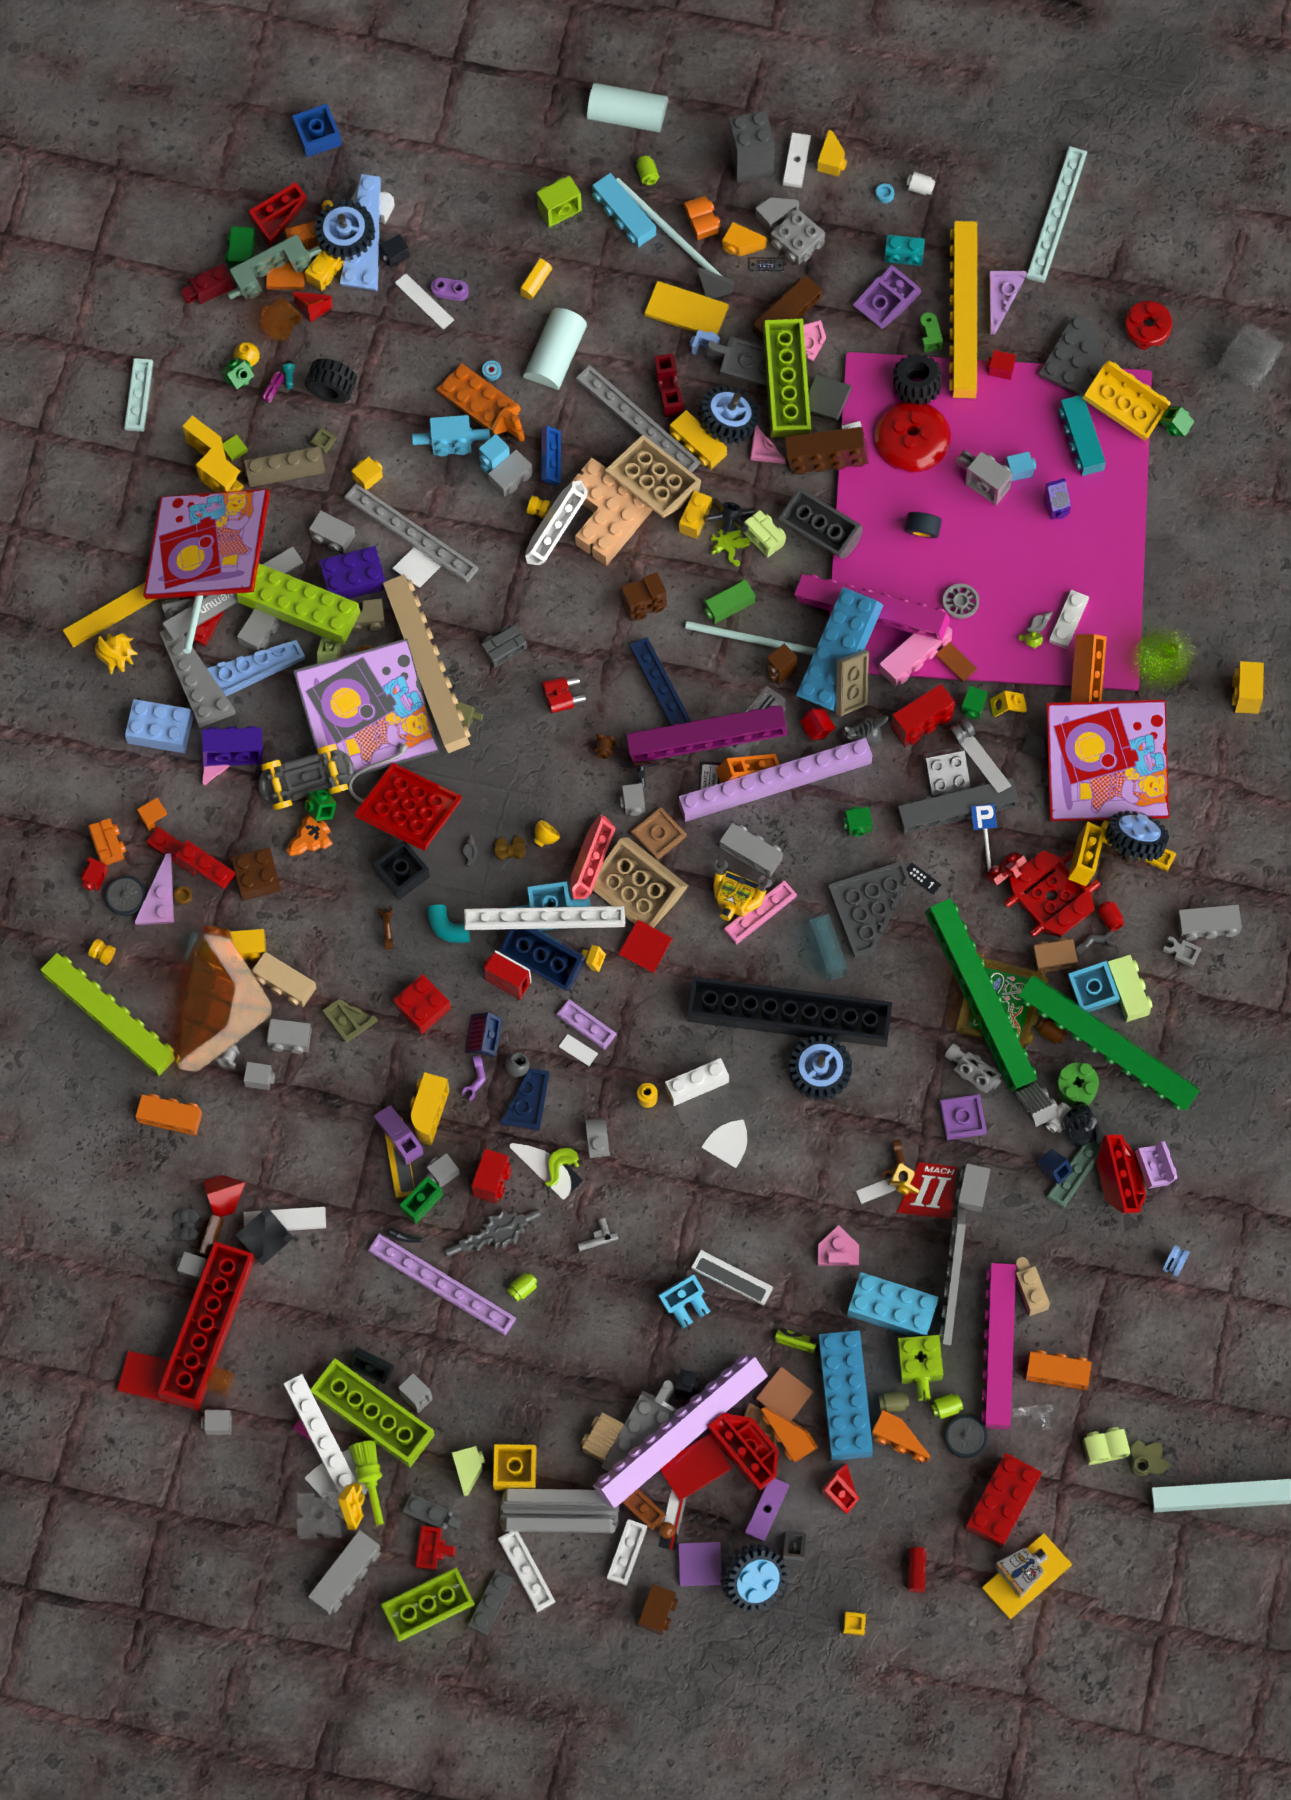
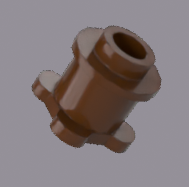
[593,734,616,759]

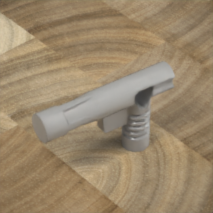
[577,1218,619,1251]

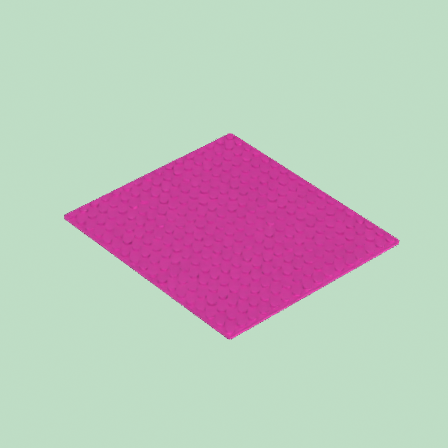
[829,352,1152,691]

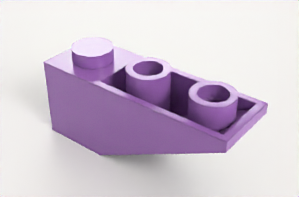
[374,1105,424,1165]

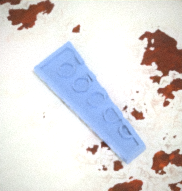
[340,174,381,291]
[207,640,306,697]

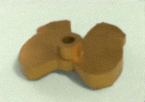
[495,836,526,861]

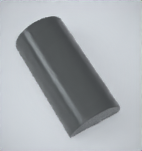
[778,487,863,559]

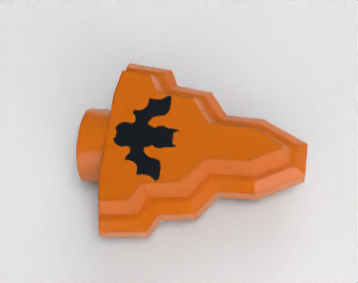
[286,814,333,856]

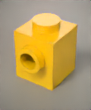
[352,457,383,490]

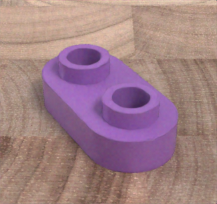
[431,278,469,301]

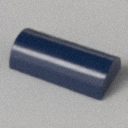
[499,929,586,991]

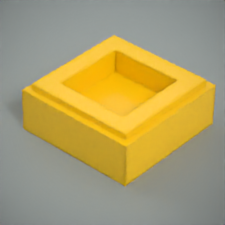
[843,1612,866,1636]

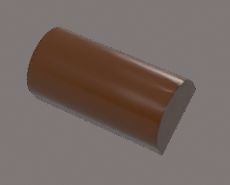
[194,1215,224,1259]

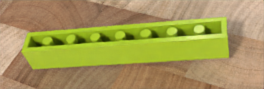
[41,953,175,1076]

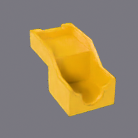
[182,415,244,493]

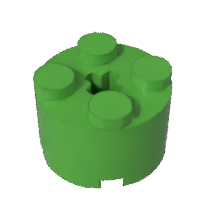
[1057,1063,1099,1107]

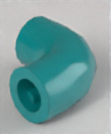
[426,904,470,943]

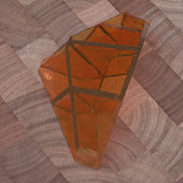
[176,926,272,1072]

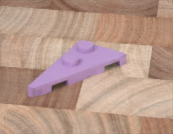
[135,854,174,925]

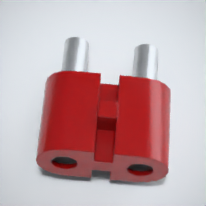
[541,676,586,714]

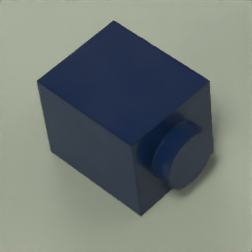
[1037,1148,1073,1185]

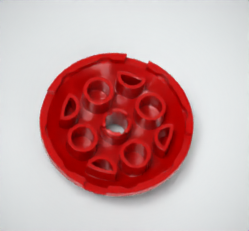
[874,402,951,472]

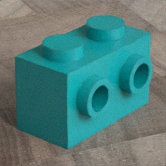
[884,235,925,266]

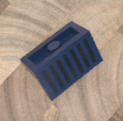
[465,1012,503,1057]

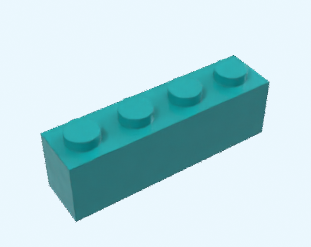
[1058,395,1106,476]

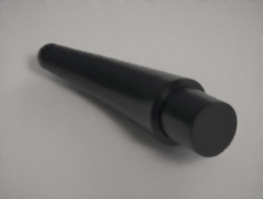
[387,1228,423,1243]

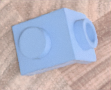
[689,330,720,355]

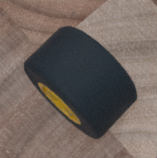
[904,512,942,538]

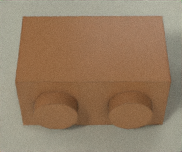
[1032,938,1078,974]

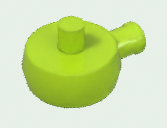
[1019,631,1043,648]

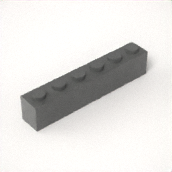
[897,778,1019,834]

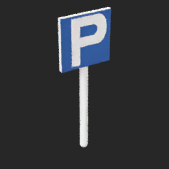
[971,804,997,872]

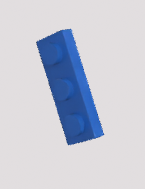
[541,426,561,486]

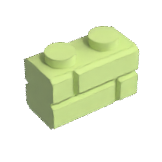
[743,511,786,557]

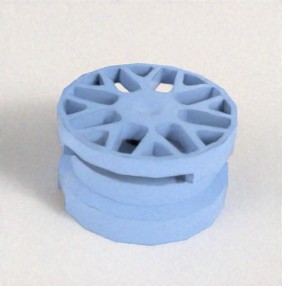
[1162,1244,1190,1277]

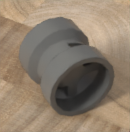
[948,718,975,745]

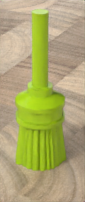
[349,1440,384,1526]

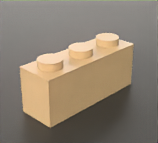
[252,952,316,1007]

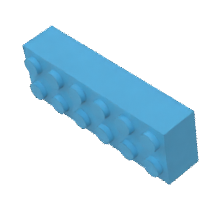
[796,587,883,713]
[818,1331,873,1461]

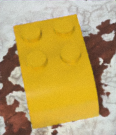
[410,1072,450,1146]

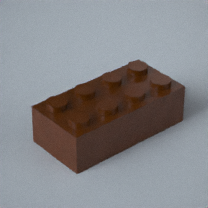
[785,427,869,475]

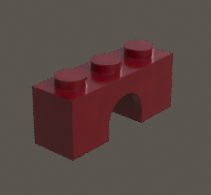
[654,353,683,418]

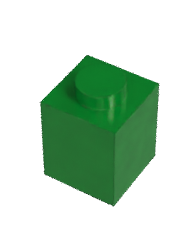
[961,686,988,720]

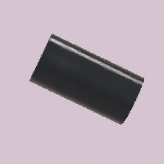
[349,1347,394,1385]

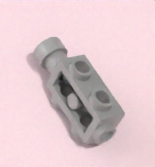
[945,1044,1002,1093]

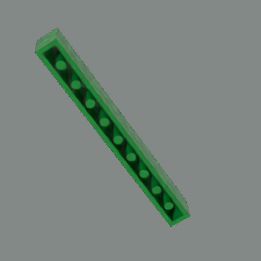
[925,898,1037,1093]
[1018,974,1200,1111]

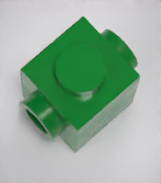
[1159,406,1194,437]
[842,807,873,837]

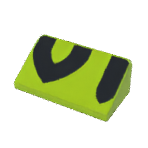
[775,1328,818,1354]

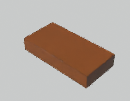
[935,642,977,683]

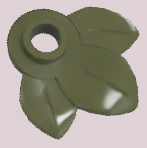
[1131,1440,1170,1477]

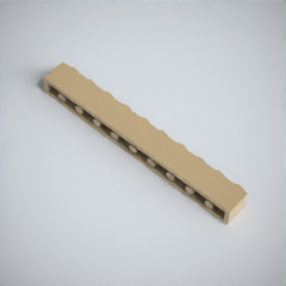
[383,574,471,753]

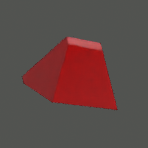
[293,292,333,322]
[203,1175,246,1218]
[822,1463,860,1514]

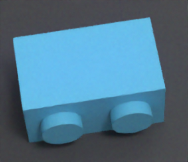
[479,434,510,474]

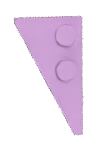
[989,271,1027,334]

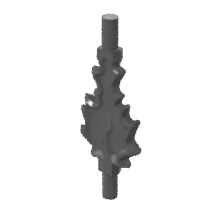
[445,1208,541,1257]

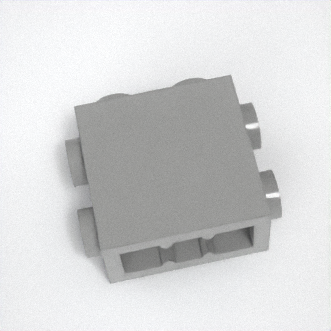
[771,209,825,265]

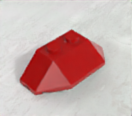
[1096,1135,1146,1213]
[708,1413,779,1490]

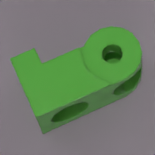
[920,313,943,353]

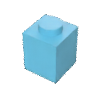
[1006,452,1036,482]

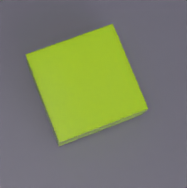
[223,435,248,461]

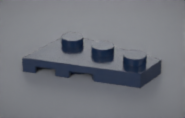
[500,1068,550,1131]

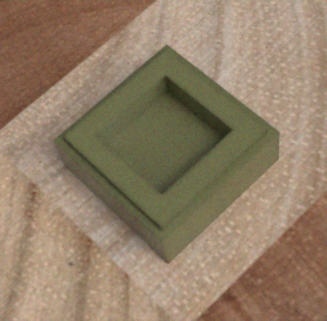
[310,428,337,454]

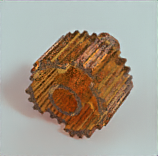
[258,297,303,342]

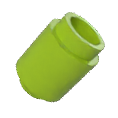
[636,156,659,185]
[507,1272,537,1302]
[931,1393,963,1419]

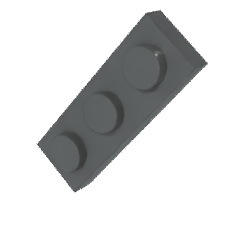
[468,1570,515,1636]

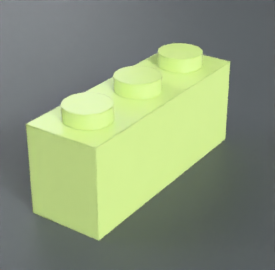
[1107,955,1152,1022]

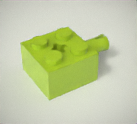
[897,1335,943,1401]

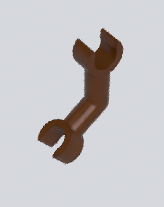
[379,906,394,950]
[881,1140,905,1185]

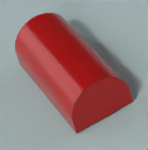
[908,1547,926,1593]

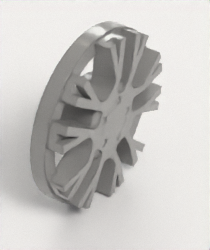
[943,584,979,620]

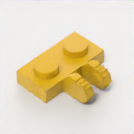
[338,1482,365,1530]

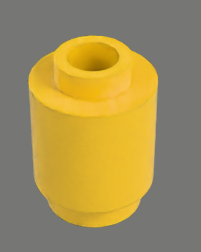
[637,1083,658,1108]

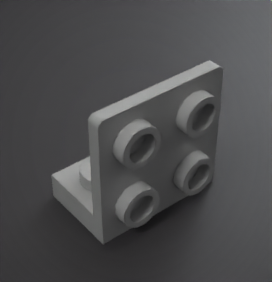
[922,746,971,796]

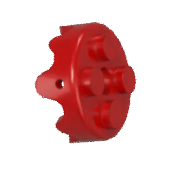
[1124,301,1173,350]

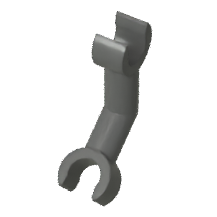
[1075,932,1116,958]

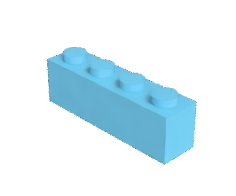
[592,173,656,247]

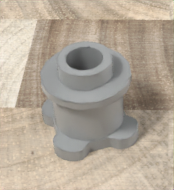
[213,1043,240,1069]

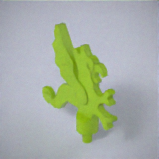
[711,530,752,567]

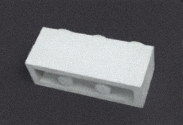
[665,1058,729,1106]

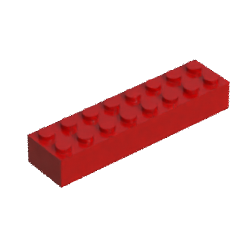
[158,1242,255,1411]

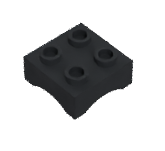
[236,1207,294,1265]

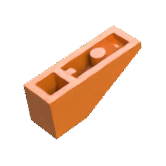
[716,753,780,783]

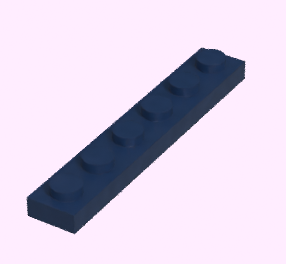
[630,637,691,726]

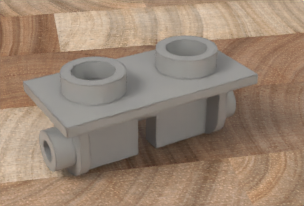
[162,596,195,619]

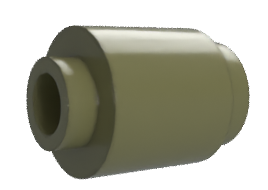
[878,1390,909,1413]

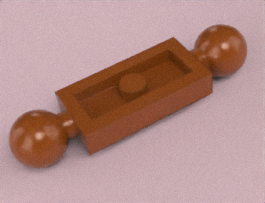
[622,1489,675,1539]

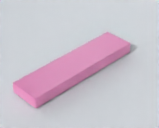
[723,880,797,945]

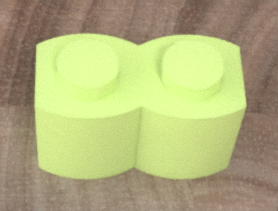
[1083,1427,1130,1465]

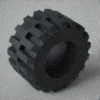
[893,354,941,405]
[305,358,357,403]

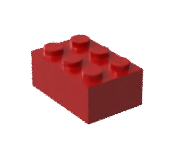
[891,684,955,747]

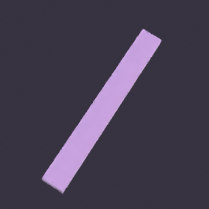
[368,1234,516,1336]

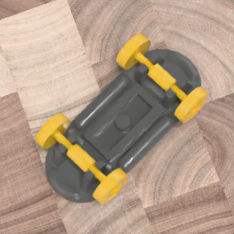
[258,744,354,811]

